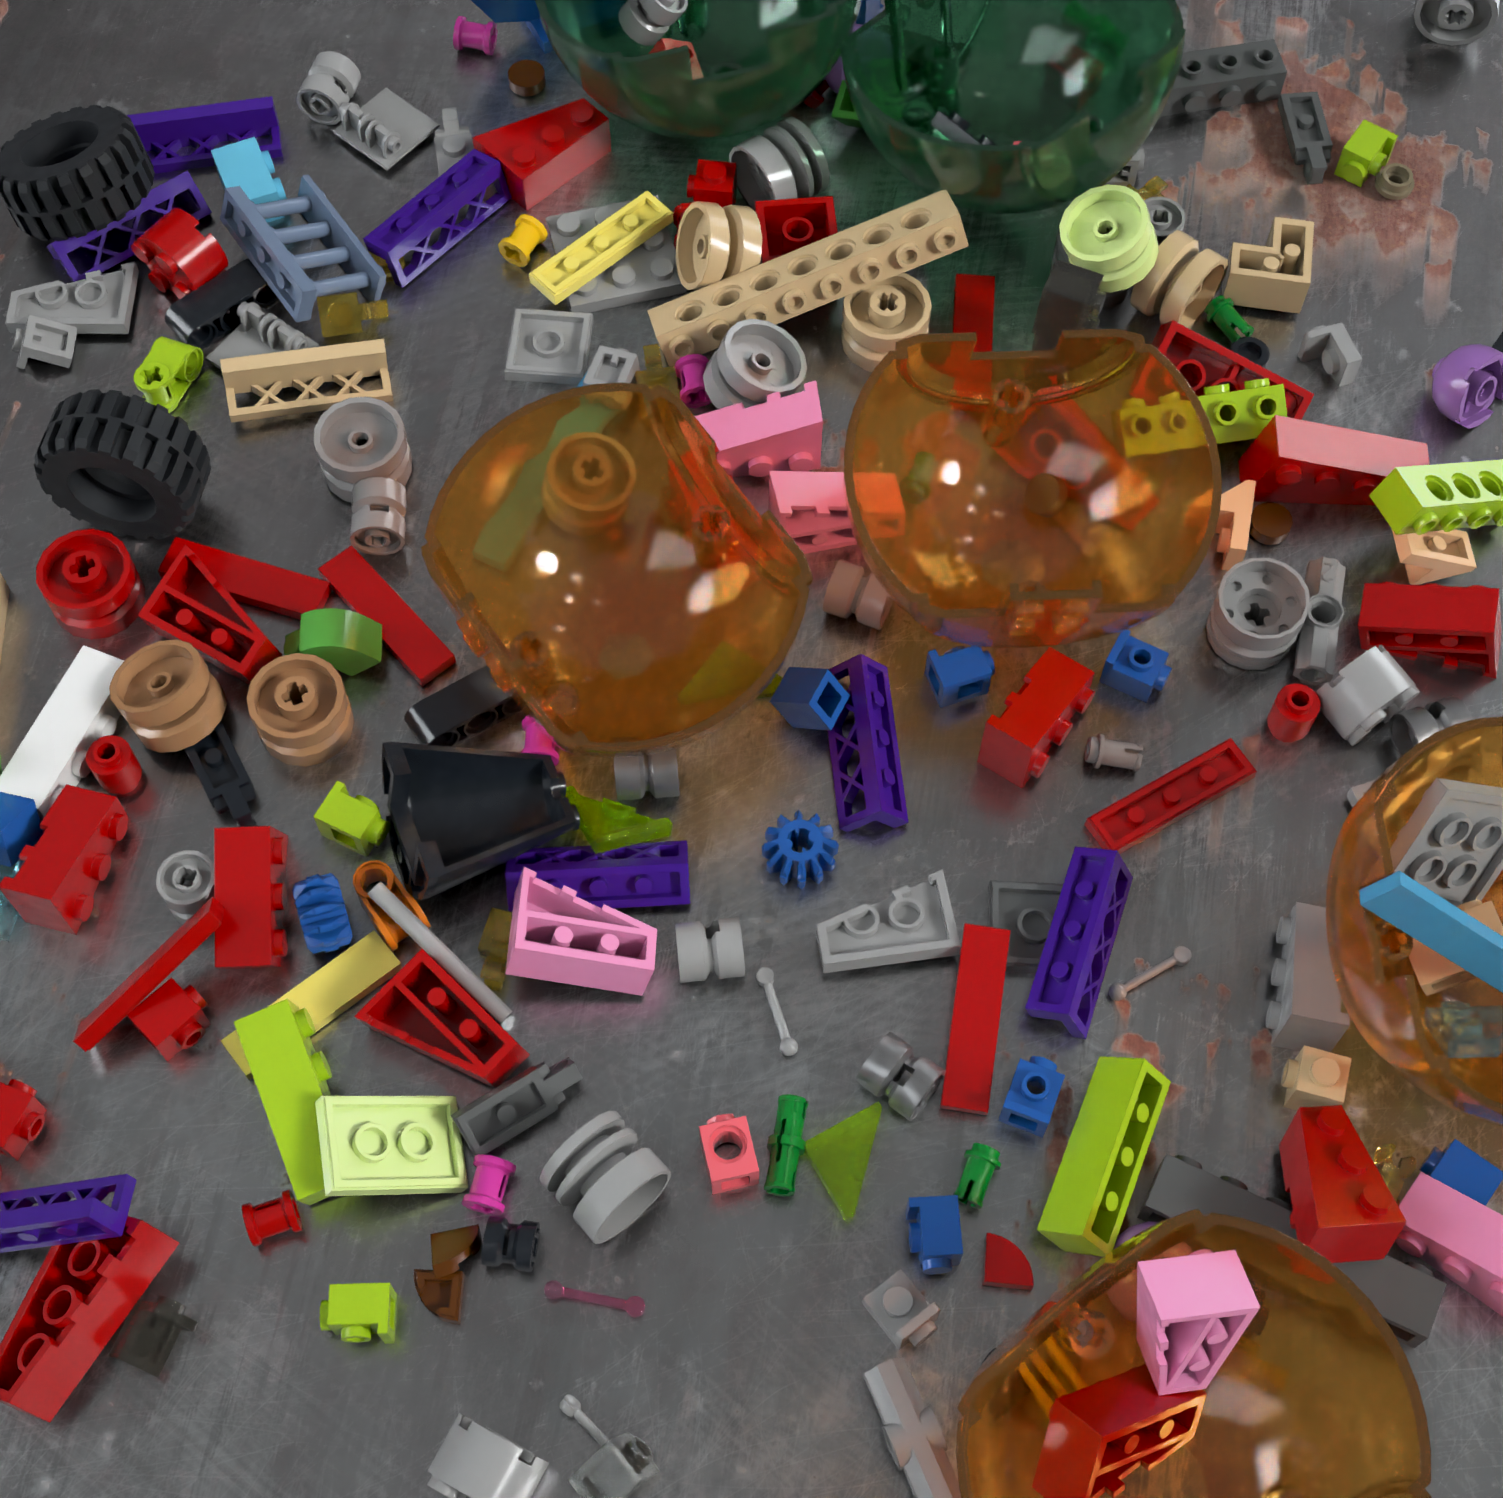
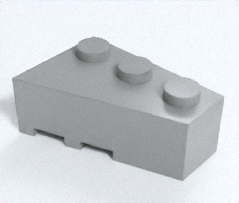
[1266,902,1352,1052]

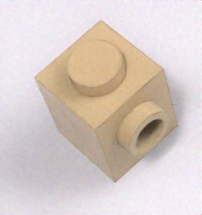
[1281,1045,1352,1111]

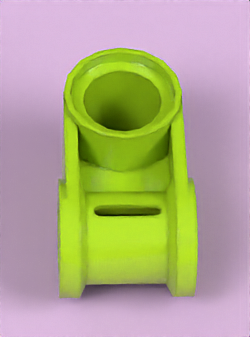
[133,336,204,413]

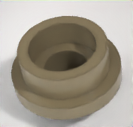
[1375,163,1414,200]

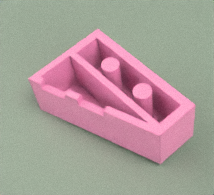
[1395,1172,1503,1317]
[1136,1249,1260,1396]

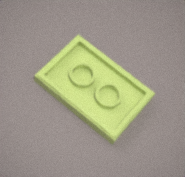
[315,1096,468,1196]

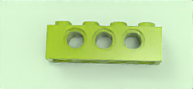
[1369,459,1503,535]

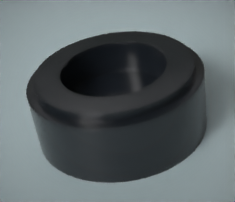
[1230,337,1270,368]

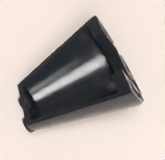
[382,742,580,900]

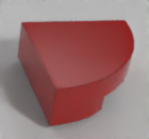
[983,1233,1034,1290]

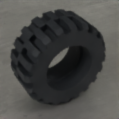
[0,105,155,241]
[34,389,211,540]

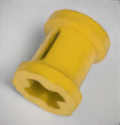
[498,214,548,267]

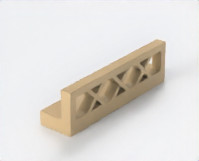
[220,339,393,423]

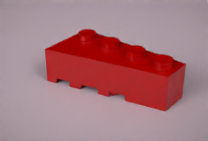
[1238,415,1430,506]
[0,1216,179,1423]

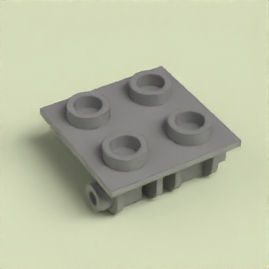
[333,88,440,170]
[206,302,319,391]

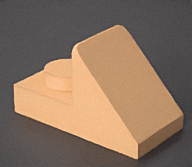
[1194,480,1256,571]
[1392,529,1477,585]

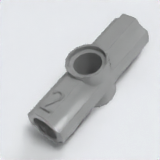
[1293,557,1346,686]
[863,1356,965,1498]

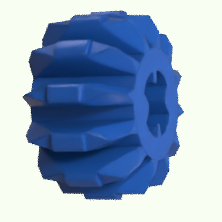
[762,809,839,890]
[292,873,353,954]

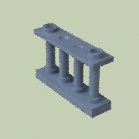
[220,175,386,323]

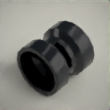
[481,1215,540,1272]

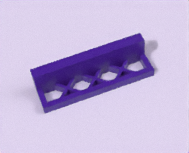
[127,96,283,174]
[363,149,512,288]
[47,170,212,282]
[827,654,909,832]
[505,840,690,914]
[1025,846,1133,1039]
[0,1174,137,1253]

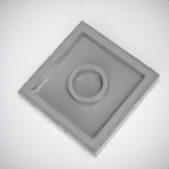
[504,308,594,385]

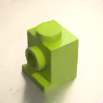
[1334,119,1398,187]
[313,780,390,857]
[319,1282,397,1344]

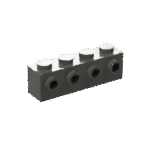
[1125,39,1287,120]

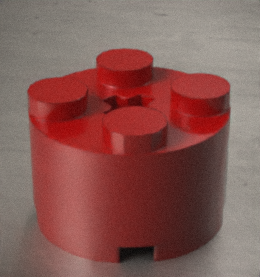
[131,208,228,299]

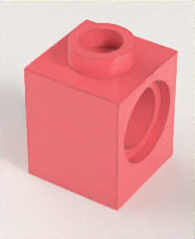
[699,1114,759,1195]

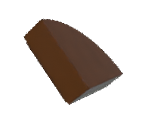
[430,1224,482,1279]
[414,1269,465,1325]

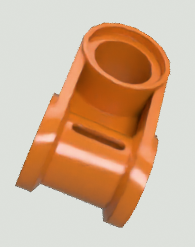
[353,860,431,952]

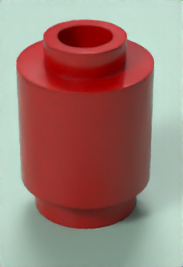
[1267,683,1321,743]
[86,735,142,794]

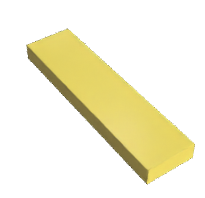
[529,190,673,305]
[220,930,403,1081]

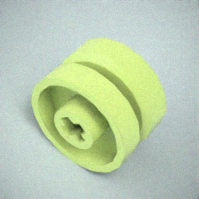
[1059,184,1159,293]

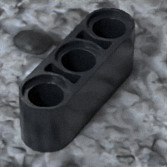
[165,258,279,350]
[404,657,536,747]

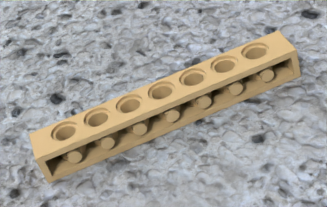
[647,189,969,368]

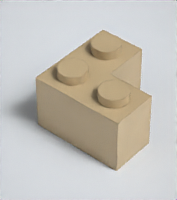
[1222,217,1314,314]

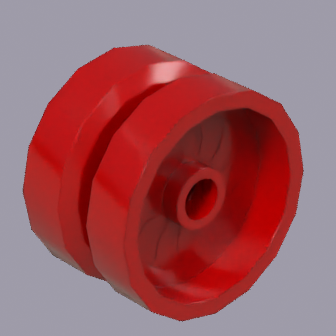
[36,529,145,640]

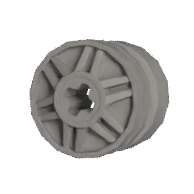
[729,117,830,211]
[1206,558,1310,670]
[539,1111,671,1244]

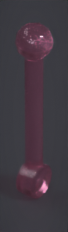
[544,1280,645,1318]

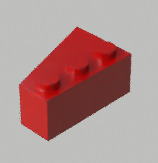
[137,544,283,685]
[1358,581,1501,679]

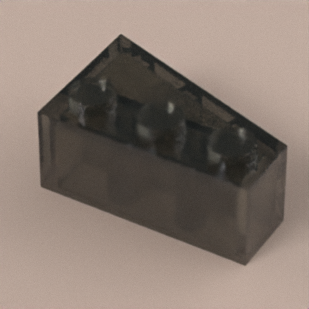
[1015,259,1106,401]

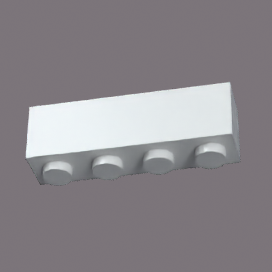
[0,645,124,822]

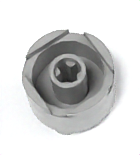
[1316,644,1420,746]
[427,1413,549,1498]

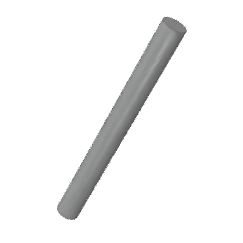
[367,881,513,1024]

